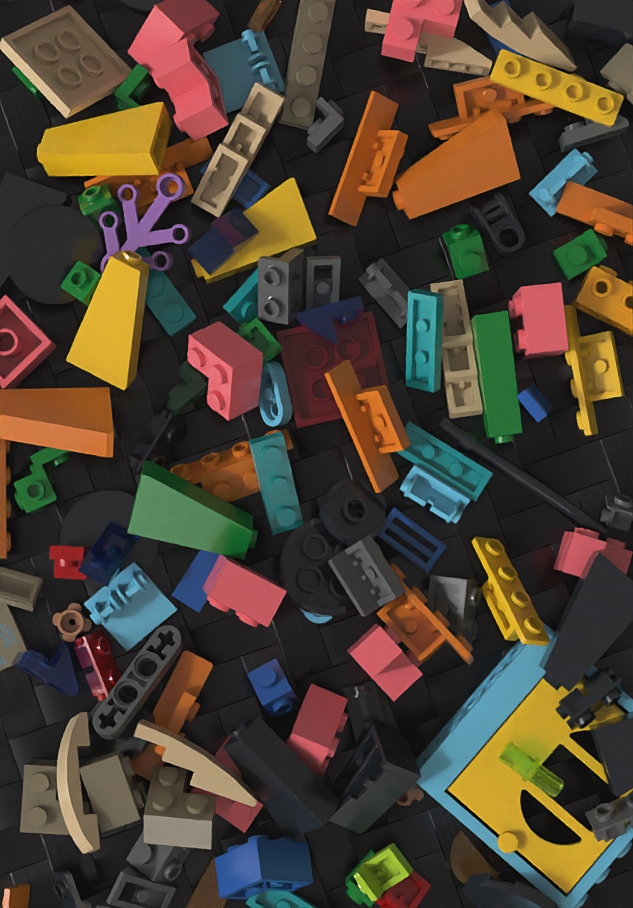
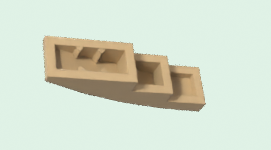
[464,0,577,72]
[365,9,492,76]
[191,81,287,218]
[430,279,483,419]
[134,719,258,807]

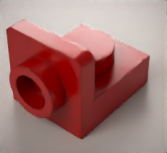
[49,545,89,580]
[375,870,432,908]

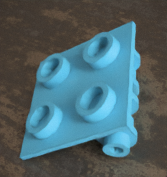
[203,29,284,113]
[84,562,177,651]

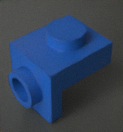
[247,658,300,717]

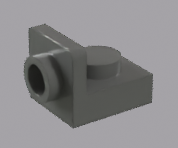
[307,97,344,154]

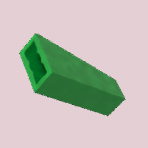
[470,311,522,444]
[127,460,258,560]

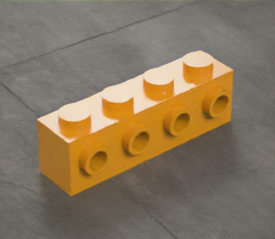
[571,265,633,337]

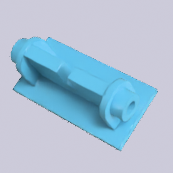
[529,148,598,217]
[400,464,471,524]

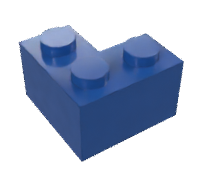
[215,835,313,900]

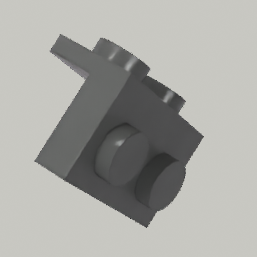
[328,535,406,617]
[126,830,194,883]

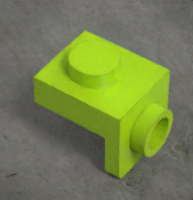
[354,843,413,902]

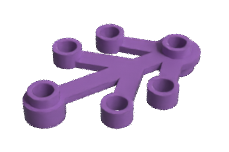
[99,173,192,274]

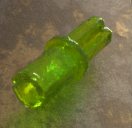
[498,741,564,797]

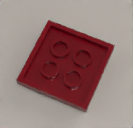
[276,311,392,429]

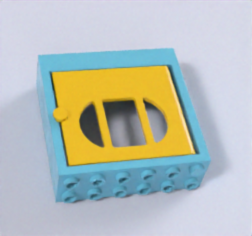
[416,623,633,908]

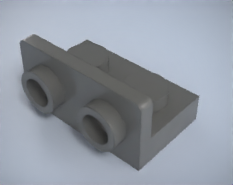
[258,247,305,325]
[427,575,481,645]

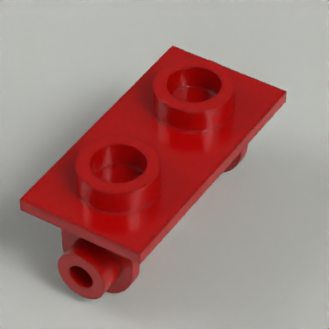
[74,629,126,701]

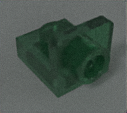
[166,361,207,416]

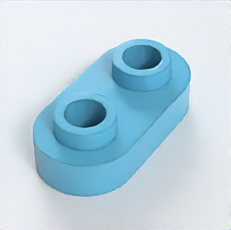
[259,361,293,427]

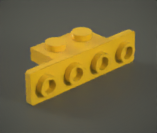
[490,49,624,127]
[564,305,625,436]
[472,536,550,646]

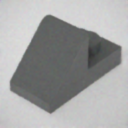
[558,114,629,152]
[304,256,341,318]
[106,865,176,908]

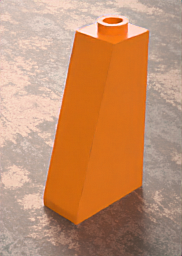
[392,109,521,219]
[0,387,114,457]

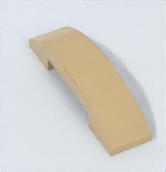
[57,712,100,854]

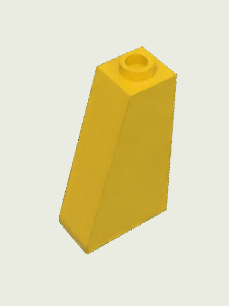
[37,102,173,176]
[191,177,317,284]
[66,250,150,390]

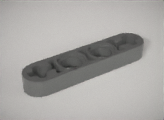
[92,625,183,740]

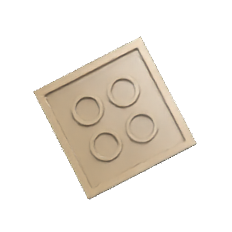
[0,5,132,119]

